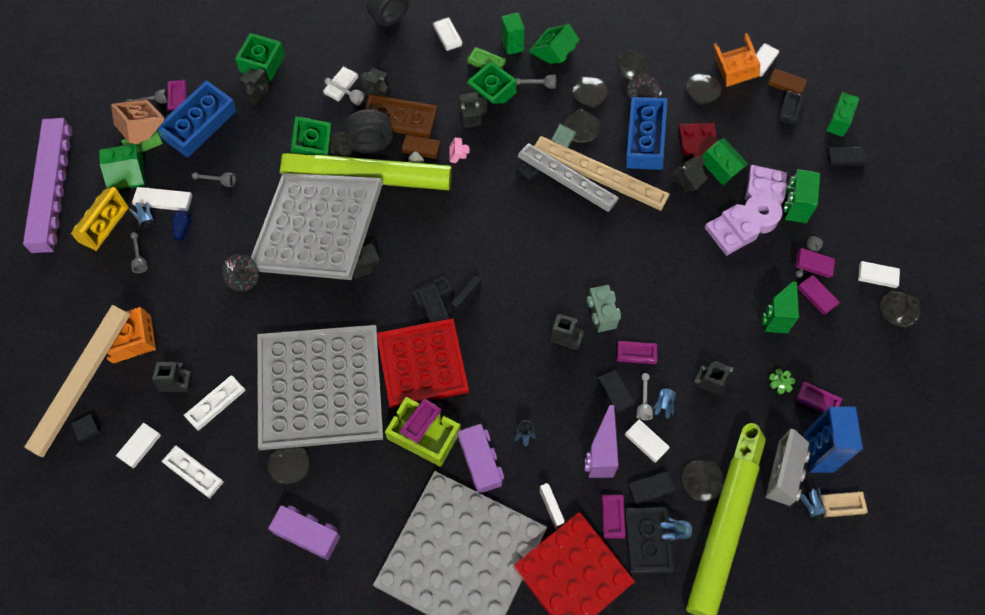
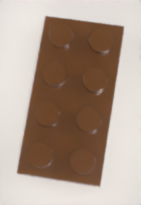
[365,95,438,138]

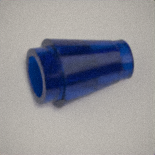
[172,211,192,240]

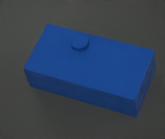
[158,80,236,158]
[627,97,667,170]
[804,407,863,473]

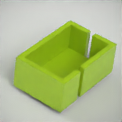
[385,397,460,467]

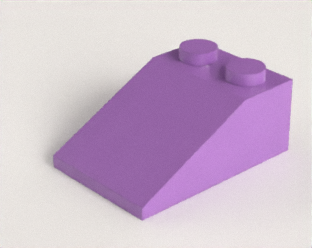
[584,405,618,478]

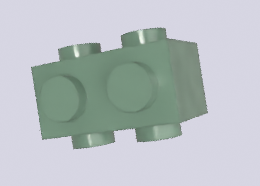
[586,285,621,332]

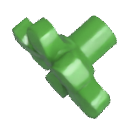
[769,369,795,394]

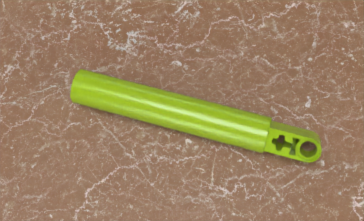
[280,153,452,190]
[686,423,765,615]

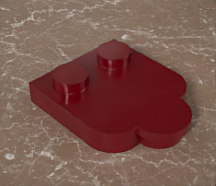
[678,123,717,158]

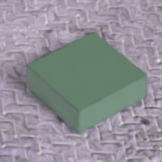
[552,124,576,148]

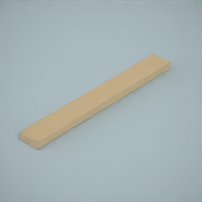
[534,136,669,210]
[25,305,131,457]

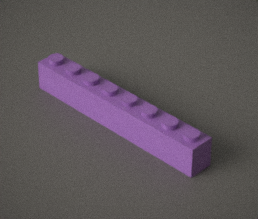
[23,118,72,253]

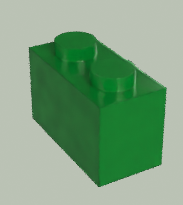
[501,13,524,55]
[827,92,859,137]

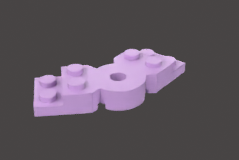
[705,165,787,256]

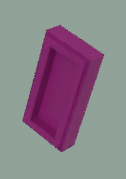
[168,80,187,113]
[796,248,835,278]
[797,275,840,315]
[617,341,657,364]
[796,381,842,413]
[400,398,442,444]
[602,495,625,539]

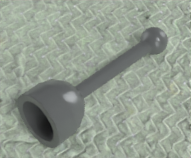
[516,75,556,89]
[126,89,168,104]
[192,172,236,187]
[131,232,148,273]
[795,236,823,278]

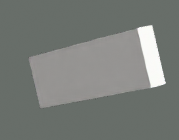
[132,187,192,211]
[184,375,246,431]
[162,446,223,498]

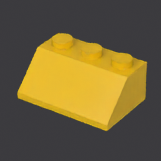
[71,187,129,251]

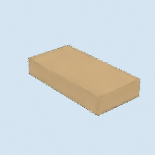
[821,492,868,517]

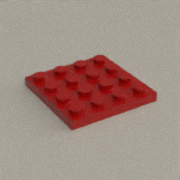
[377,318,469,408]
[513,512,635,615]

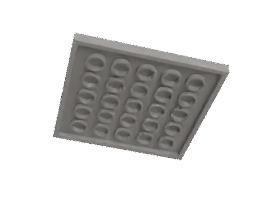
[247,173,383,280]
[258,325,383,450]
[373,471,547,615]

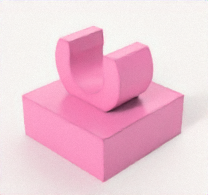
[449,138,469,163]

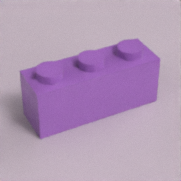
[458,424,504,494]
[268,505,340,560]

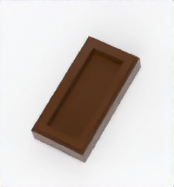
[768,69,807,94]
[402,134,441,159]

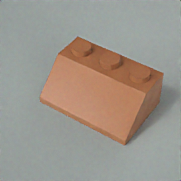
[111,100,164,144]

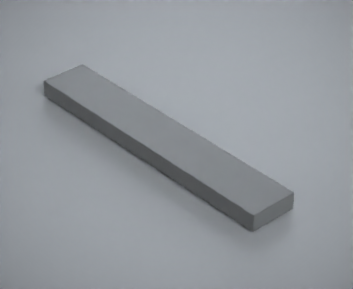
[518,143,619,212]

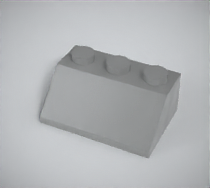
[765,429,810,506]

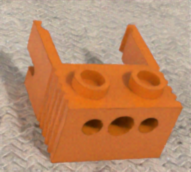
[714,33,761,87]
[103,307,156,363]

